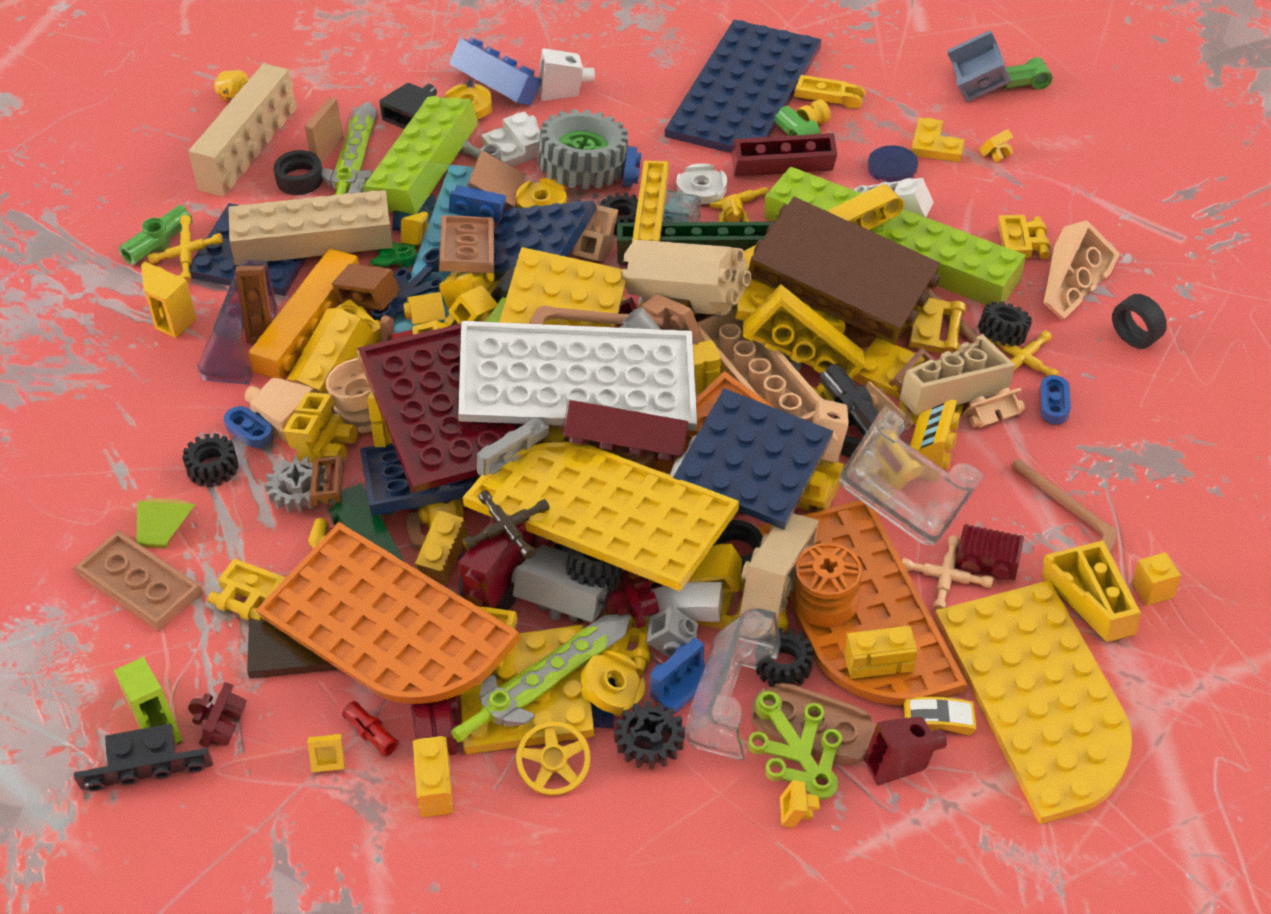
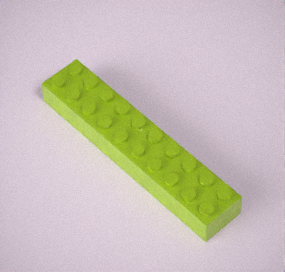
[764,166,1026,305]

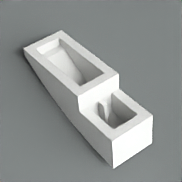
[629,582,724,622]

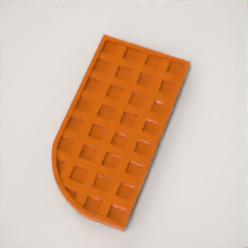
[757,498,967,706]
[256,522,522,704]

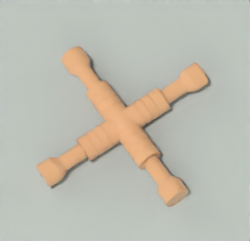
[902,535,993,611]

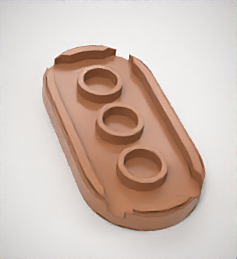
[751,683,876,765]

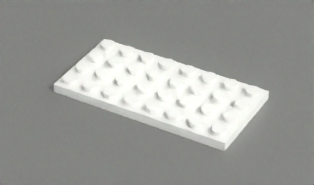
[458,321,697,431]

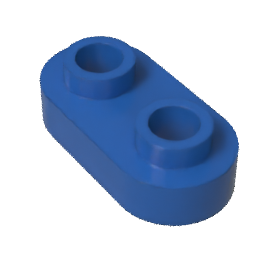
[622,146,642,188]
[1039,375,1071,424]
[224,406,273,448]

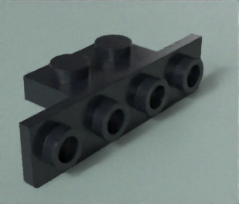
[74,723,213,792]

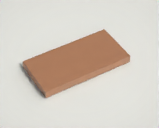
[439,215,494,273]
[74,530,203,632]

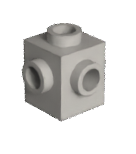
[646,606,698,658]

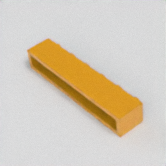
[248,248,359,379]

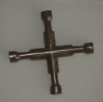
[462,490,550,559]

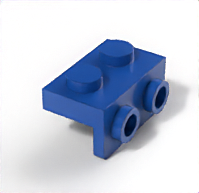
[650,637,717,714]

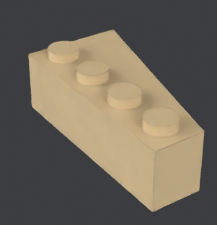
[900,334,1015,415]
[739,513,819,630]

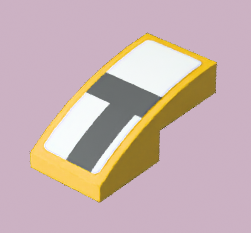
[903,697,976,736]

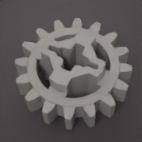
[265,456,325,513]

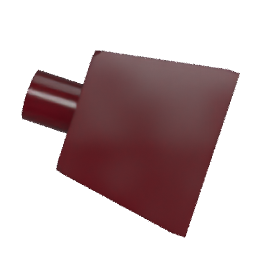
[864,716,947,786]

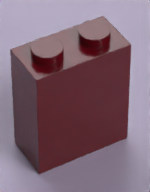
[459,514,528,608]

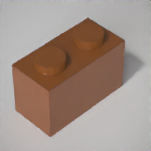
[331,264,400,310]

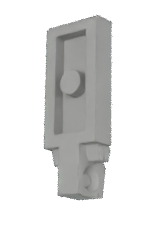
[477,418,549,476]

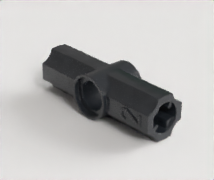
[820,364,888,440]

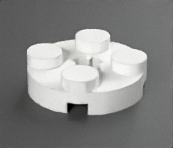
[676,164,727,206]

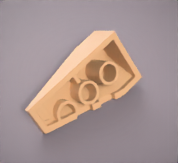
[1044,220,1120,320]

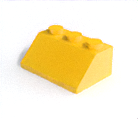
[286,308,373,394]

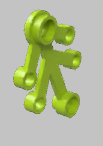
[748,691,842,800]

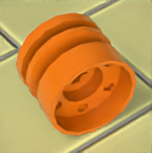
[793,543,862,627]

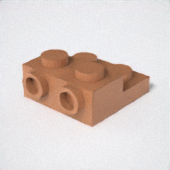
[641,293,704,345]

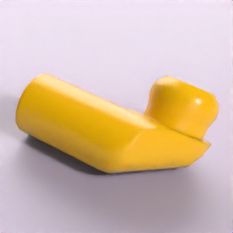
[308,518,329,549]

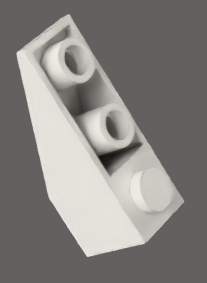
[854,178,934,217]

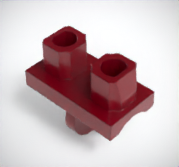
[605,570,660,628]
[188,682,247,747]

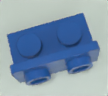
[449,185,506,223]

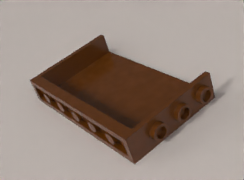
[749,197,941,345]

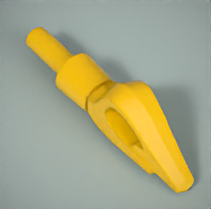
[709,187,768,210]

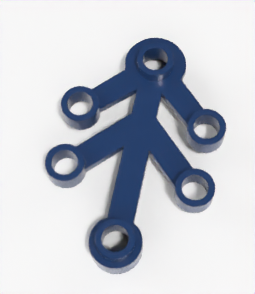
[371,248,444,321]

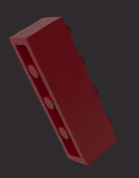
[731,133,837,176]
[562,399,688,461]

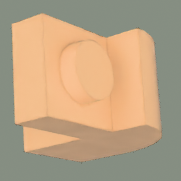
[573,204,619,261]

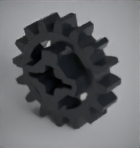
[614,701,685,769]

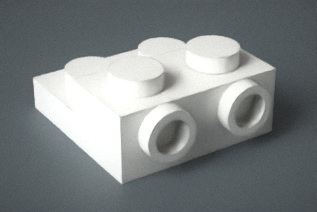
[481,111,540,167]

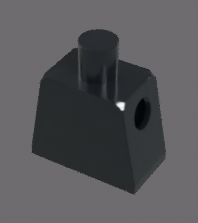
[379,83,437,129]

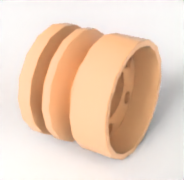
[326,358,373,433]

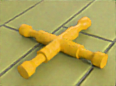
[148,215,223,283]
[988,330,1060,376]

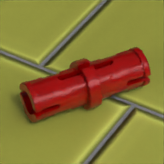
[342,701,399,756]

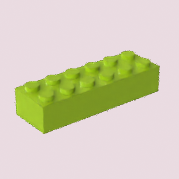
[363,96,478,215]

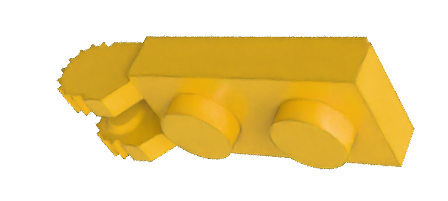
[795,75,865,109]

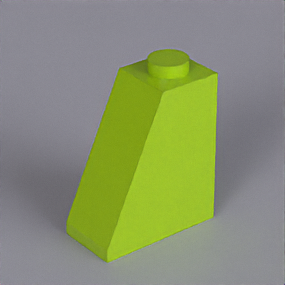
[113,657,183,744]

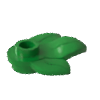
[369,241,418,268]

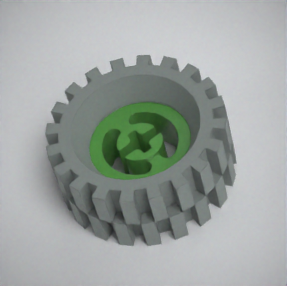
[538,109,628,189]

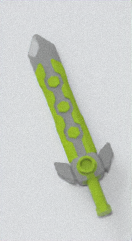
[321,102,377,195]
[451,614,630,743]

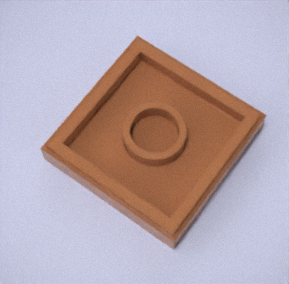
[304,97,344,165]
[466,150,526,210]

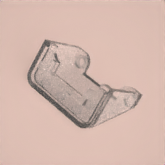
[840,406,985,545]
[684,608,781,761]

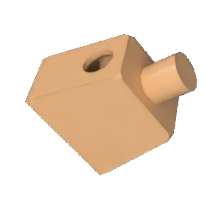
[244,378,314,442]
[812,398,849,463]

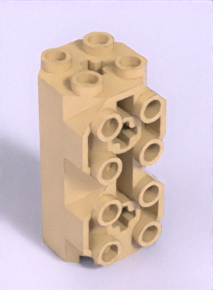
[622,240,751,315]

